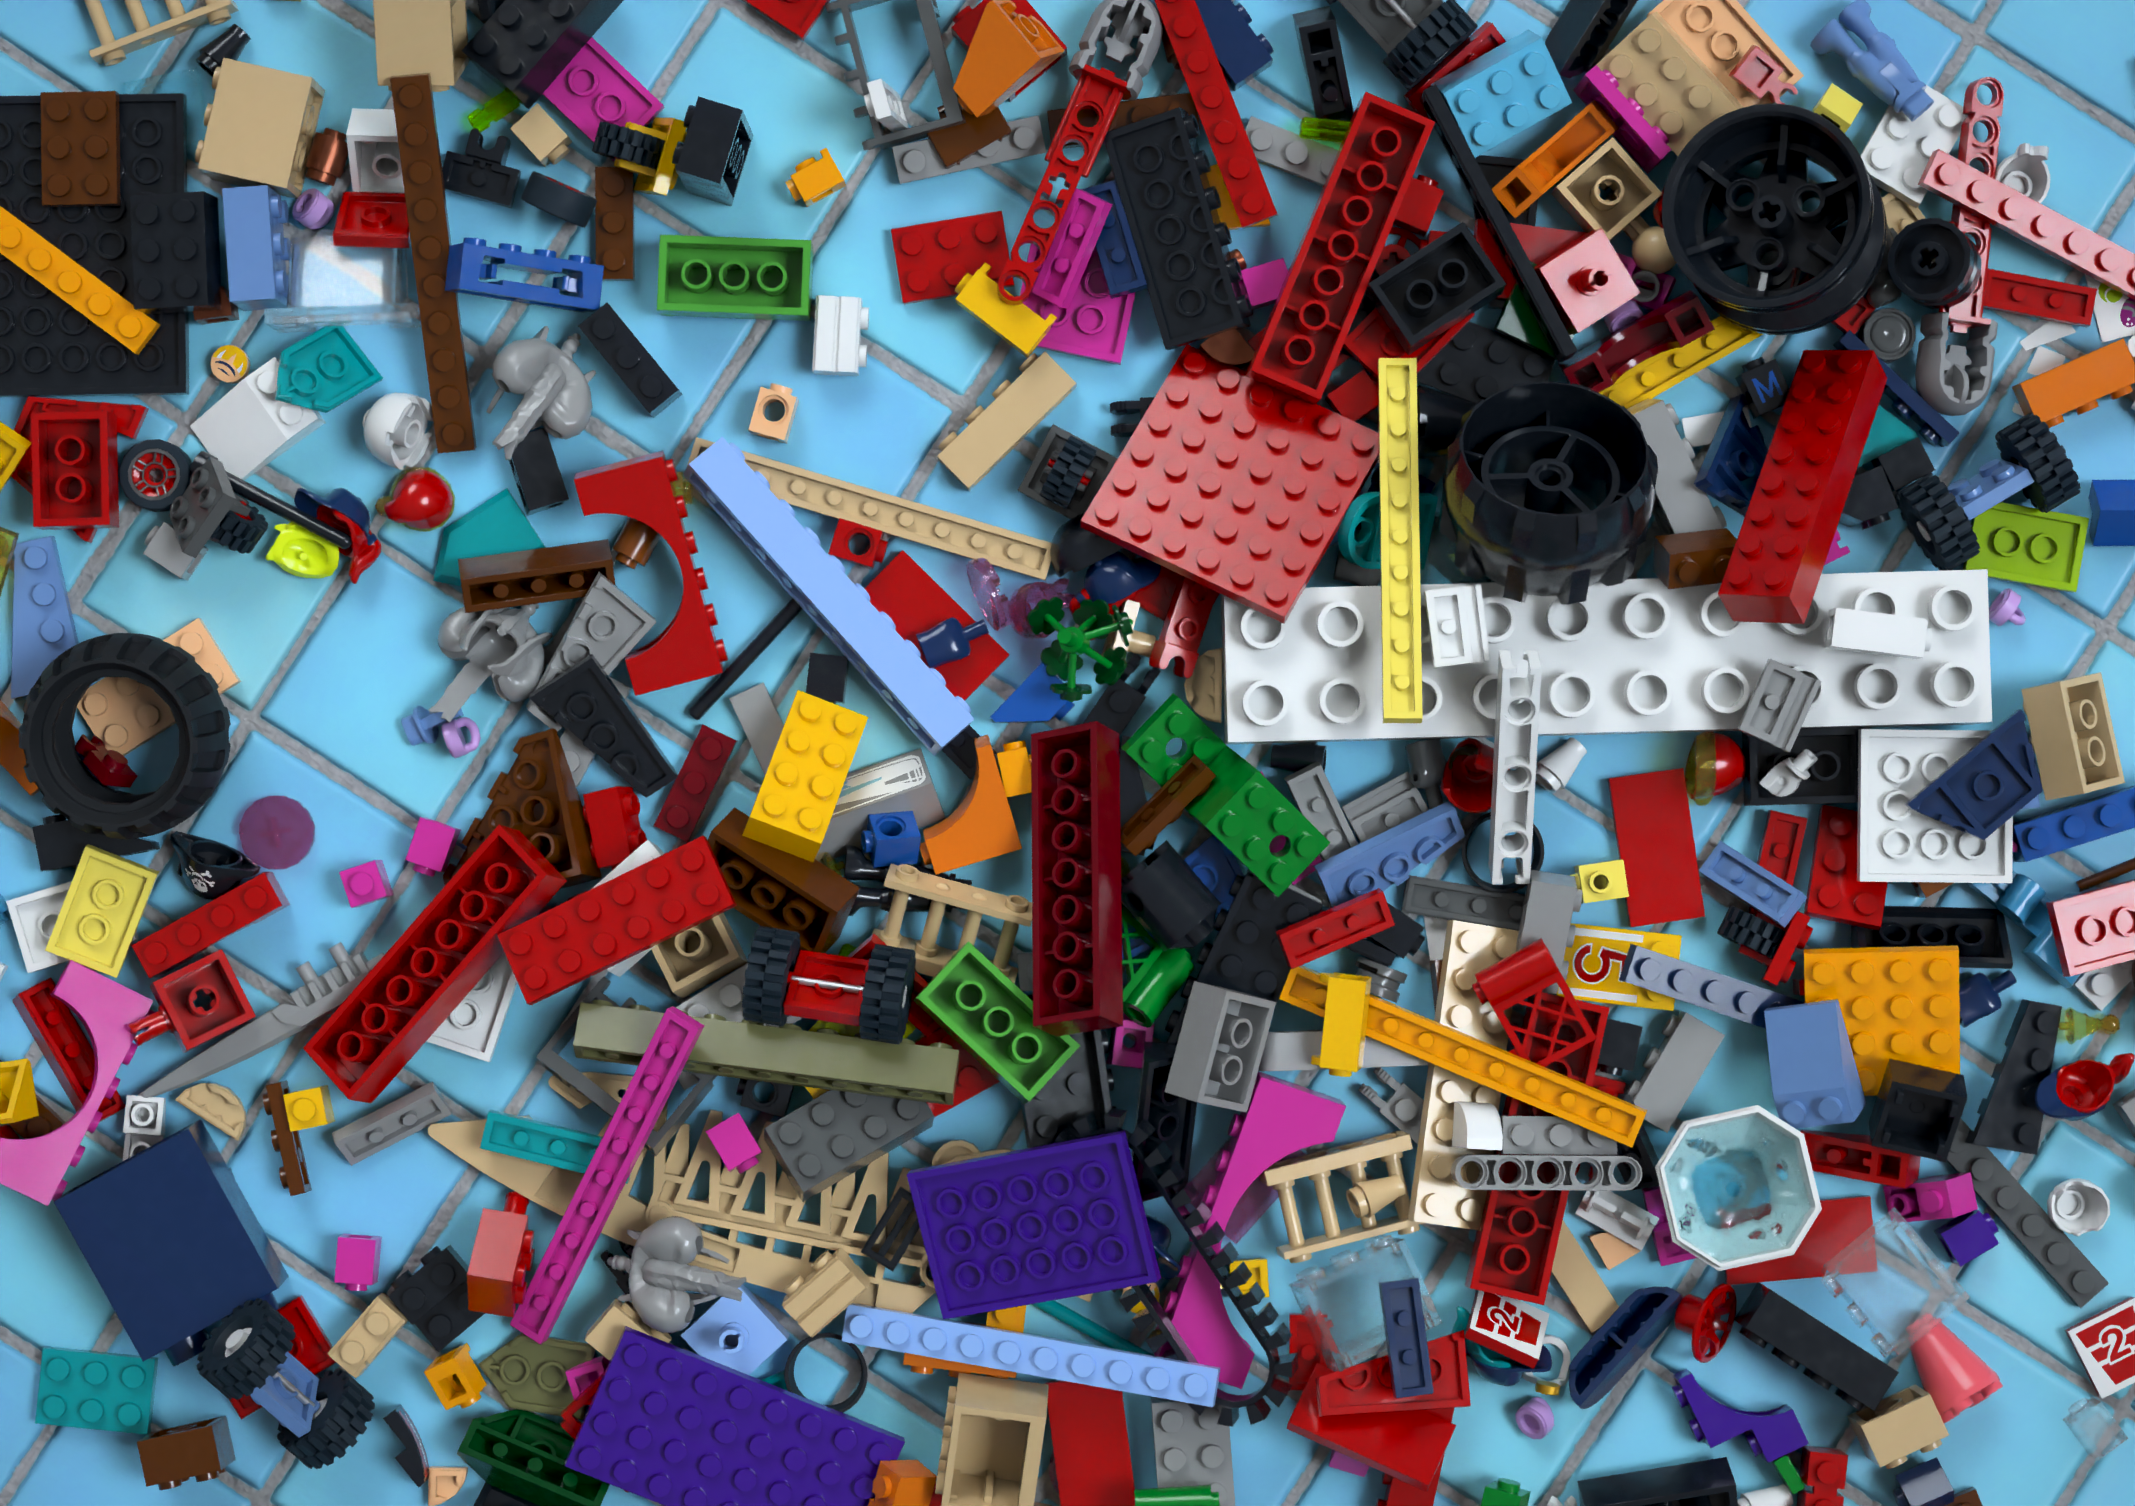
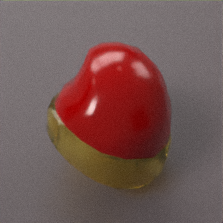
[375,467,455,532]
[1685,731,1747,806]

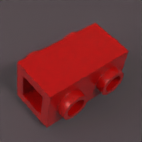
[583,786,647,870]

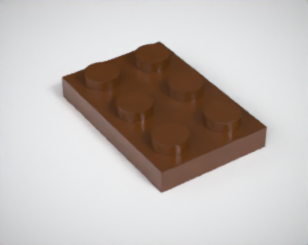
[41,91,121,207]

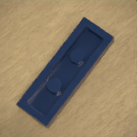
[1082,180,1147,299]
[1378,1278,1434,1399]

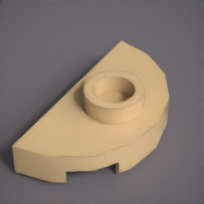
[1184,648,1222,723]
[175,1083,246,1141]

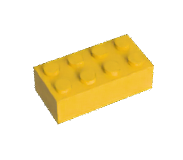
[742,690,868,862]

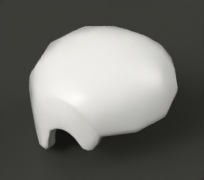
[2047,1178,2110,1236]

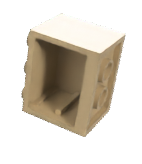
[373,0,469,92]
[195,58,325,199]
[935,1373,1049,1506]

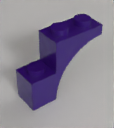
[1672,1369,1809,1463]

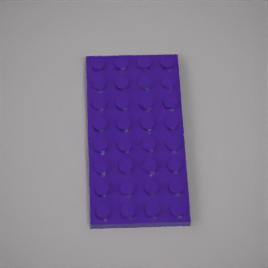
[565,1326,905,1506]

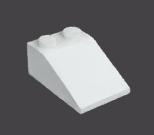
[190,357,326,480]

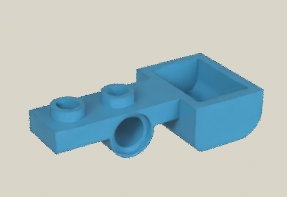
[1966,869,2081,988]

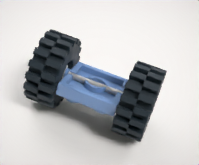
[1895,413,2081,571]
[197,1298,375,1469]

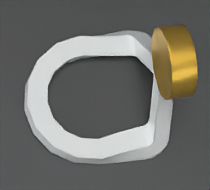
[1522,1335,1571,1395]

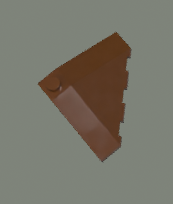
[443,728,602,889]

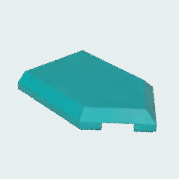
[275,319,383,413]
[433,488,546,587]

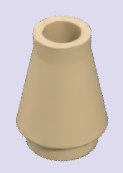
[1346,1174,1406,1218]

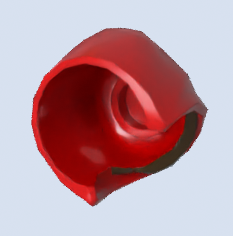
[1440,738,1510,813]

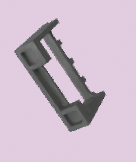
[826,0,966,150]
[536,977,717,1156]

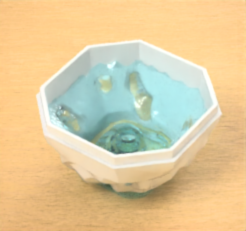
[1655,1105,1822,1271]

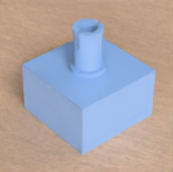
[680,1284,790,1375]

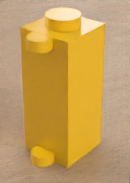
[954,262,1057,358]
[1311,972,1372,1077]

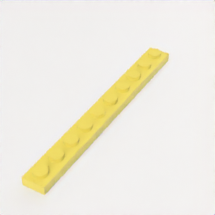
[1378,358,1423,723]

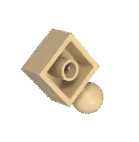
[1551,137,1676,275]

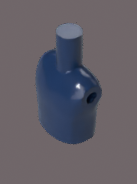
[916,617,989,669]
[1959,970,2017,1028]

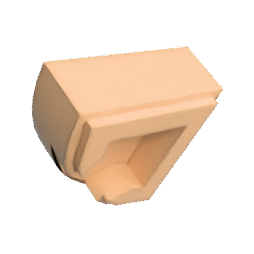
[1588,1232,1641,1270]
[428,1466,468,1506]

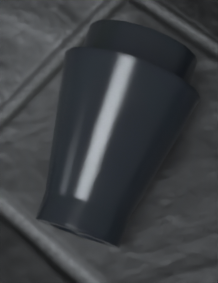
[196,24,251,77]
[1271,742,1327,773]

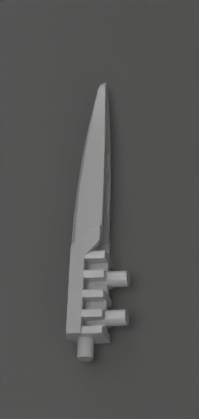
[138,942,385,1098]

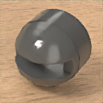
[1632,270,1660,302]

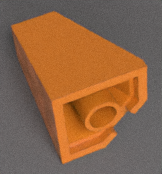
[953,0,1065,118]

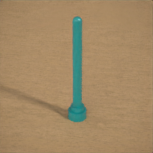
[1032,1300,1155,1356]

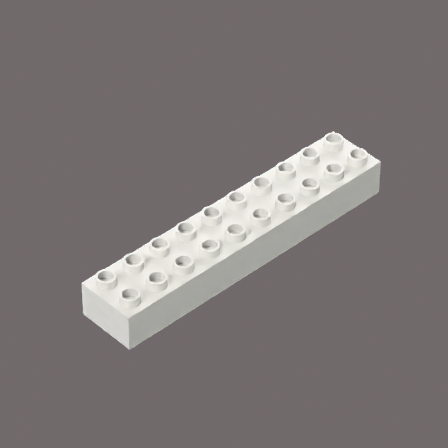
[1221,569,1992,745]

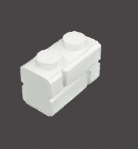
[812,295,869,376]

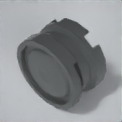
[1858,308,1916,363]
[1355,956,1407,1003]

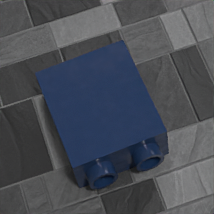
[54,1119,288,1366]

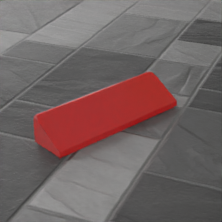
[13,977,125,1123]

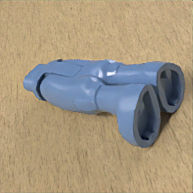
[1810,0,1934,122]

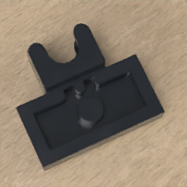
[442,128,521,208]

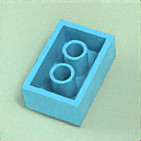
[1430,29,1572,158]

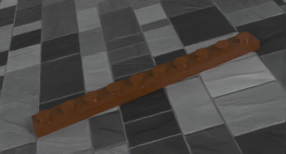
[390,73,477,453]

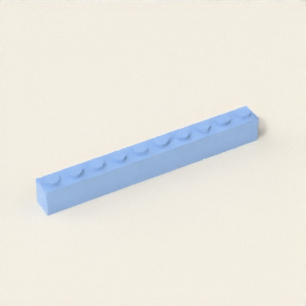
[683,437,974,756]

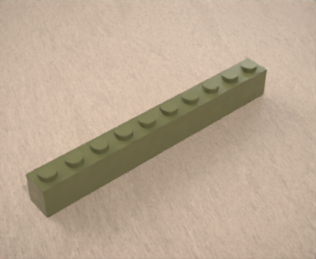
[573,1000,959,1105]

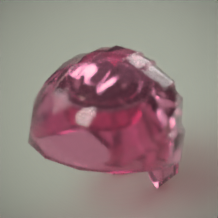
[1008,578,1075,639]

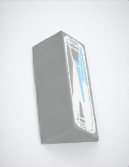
[815,748,945,863]

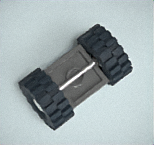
[1326,0,1478,91]

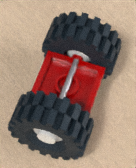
[742,926,916,1045]

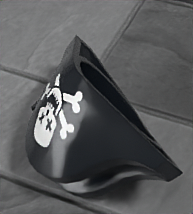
[170,831,261,900]

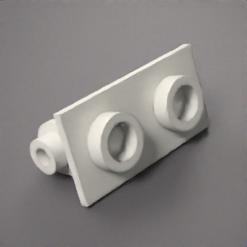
[1575,1191,1659,1251]

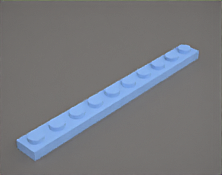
[842,1303,1221,1407]

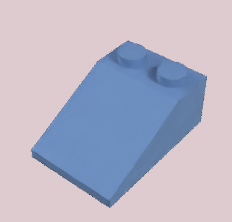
[1764,999,1867,1129]

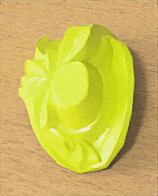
[265,522,340,578]

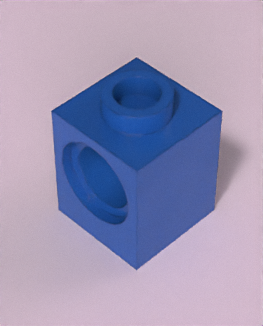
[861,811,921,868]

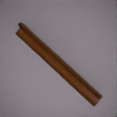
[2076,858,2135,892]

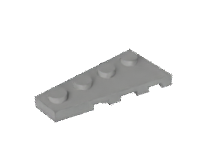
[526,572,656,732]

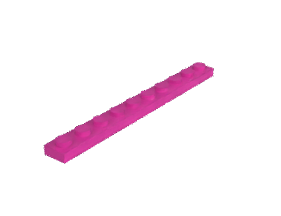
[510,1006,704,1344]

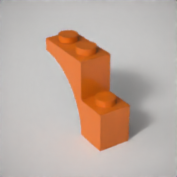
[1492,100,1619,218]

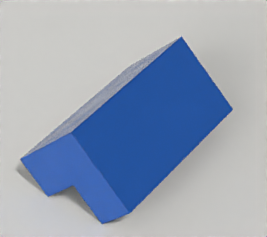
[2088,480,2135,546]

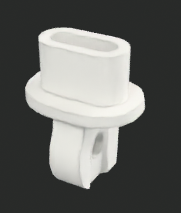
[1759,749,1818,797]

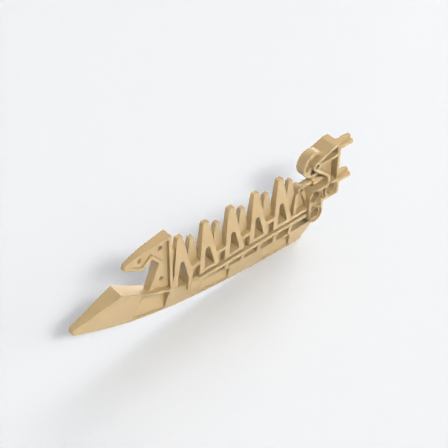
[428,1072,1016,1313]

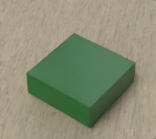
[1771,1455,1805,1495]

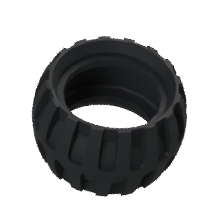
[19,633,231,839]

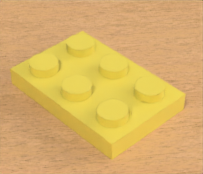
[45,844,159,978]

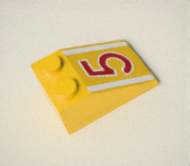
[1556,923,1682,1011]

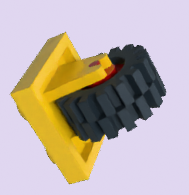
[592,117,687,196]

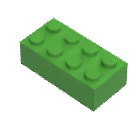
[657,235,814,321]
[913,942,1080,1104]

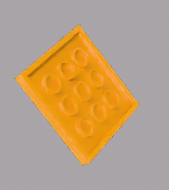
[1803,945,1960,1096]

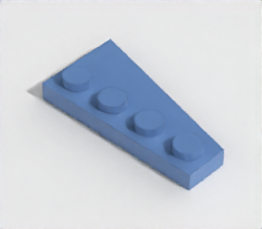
[11,536,79,699]
[1314,801,1465,908]

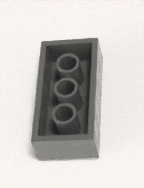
[764,1090,934,1202]

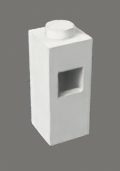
[1825,608,1933,659]

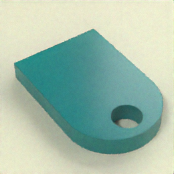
[1338,492,1438,570]

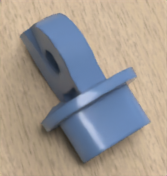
[401,706,464,746]

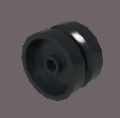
[1888,218,1981,309]

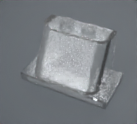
[264,230,422,333]

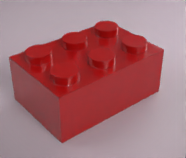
[31,411,119,530]

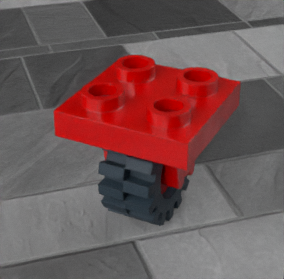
[1717,906,1813,987]

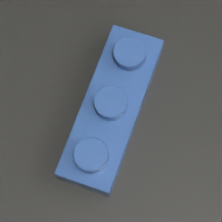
[1699,841,1807,928]

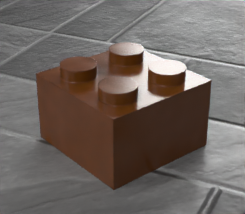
[137,1416,236,1490]

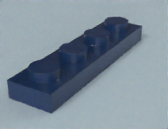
[1833,330,1959,447]

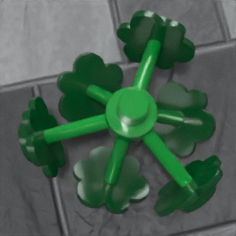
[1027,597,1133,702]

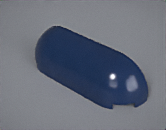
[1569,1287,1683,1409]

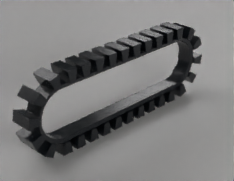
[1054,1108,1298,1427]

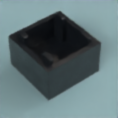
[1868,1059,1967,1162]

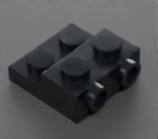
[388,1245,485,1352]

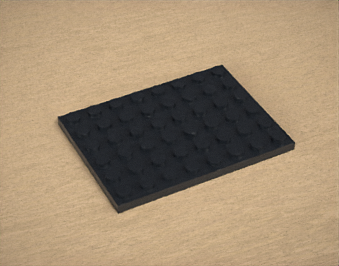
[0,93,189,397]

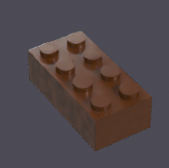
[708,807,860,953]

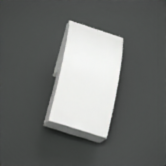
[122,1095,166,1161]

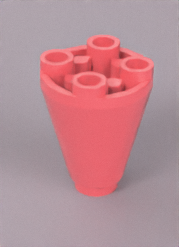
[1905,1313,2003,1424]

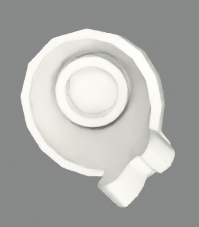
[1995,143,2050,203]

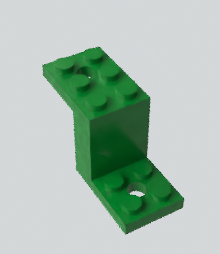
[1121,693,1331,897]

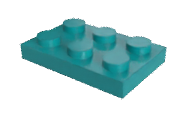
[35,1346,158,1435]

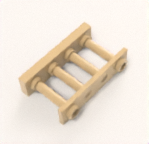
[84,0,239,66]
[872,863,1032,984]
[1259,1130,1424,1263]

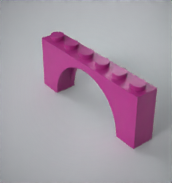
[0,960,155,1206]

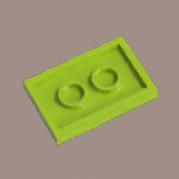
[1963,502,2089,593]

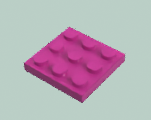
[1020,240,1136,365]

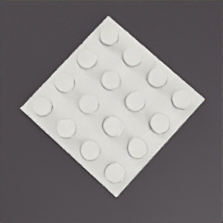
[1857,729,2013,883]

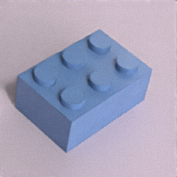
[222,185,294,311]

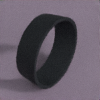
[1462,812,1544,893]
[785,1333,868,1413]

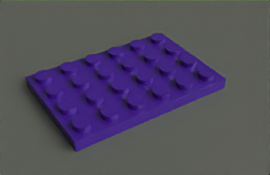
[906,1130,1161,1320]

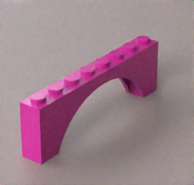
[1154,1071,1346,1389]

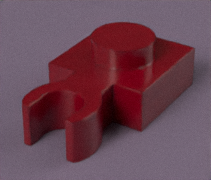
[75,734,137,788]

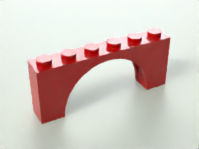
[574,450,728,696]

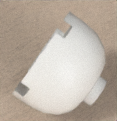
[362,392,434,470]

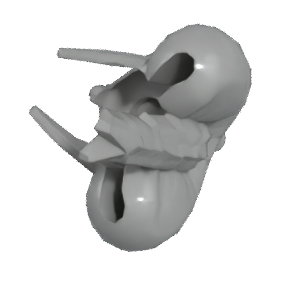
[486,326,596,461]
[429,603,553,723]
[607,1216,747,1333]

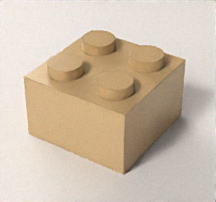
[651,912,748,998]
[1847,1384,1949,1469]

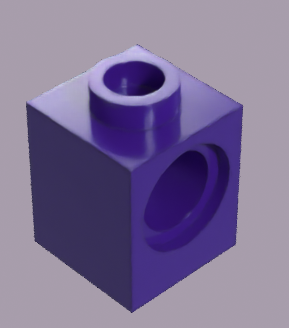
[1934,1210,1999,1267]

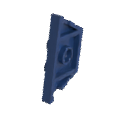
[1694,393,1768,517]
[1905,709,2043,840]

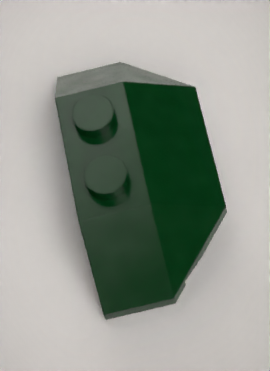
[457,1409,610,1506]

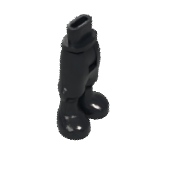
[843,845,972,916]

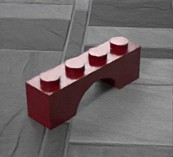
[1558,290,1715,393]

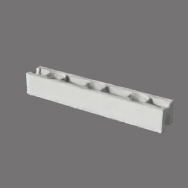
[1488,650,1542,885]

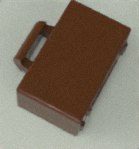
[927,105,1011,169]

